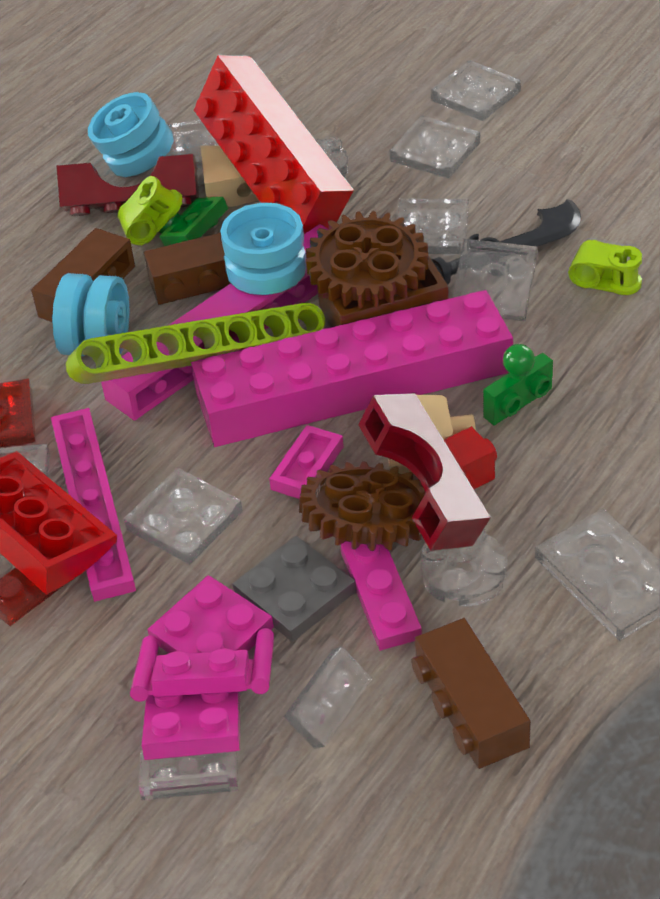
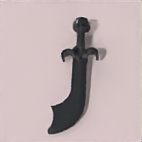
[431,199,581,285]

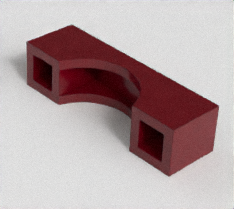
[56,154,199,216]
[358,393,491,551]

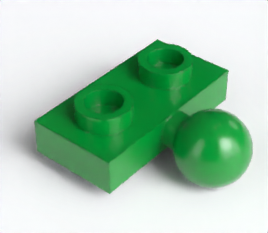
[159,197,229,246]
[483,344,553,426]

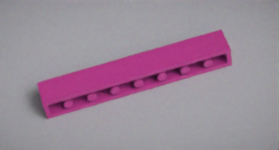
[101,224,329,421]

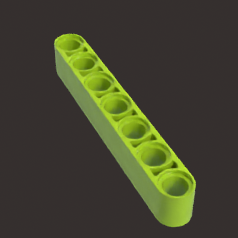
[66,303,325,384]

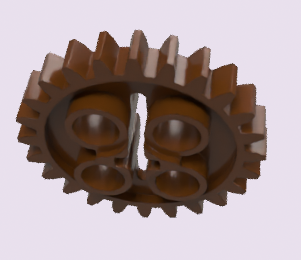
[306,211,429,308]
[299,461,425,551]

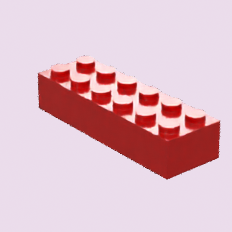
[194,55,354,234]

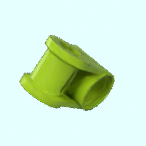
[118,176,183,245]
[568,240,642,295]

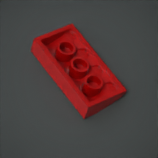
[0,451,117,595]

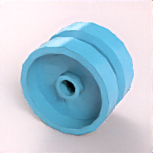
[88,92,174,177]
[220,203,306,295]
[52,273,130,356]

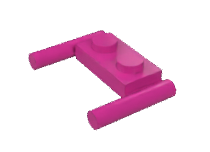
[130,628,274,702]

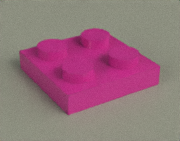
[147,575,274,654]
[142,692,240,760]

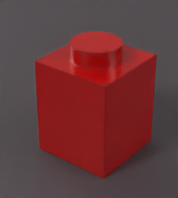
[444,426,497,489]

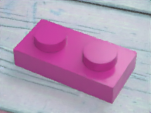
[269,425,344,499]

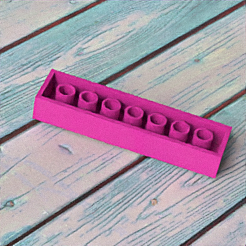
[191,290,513,447]

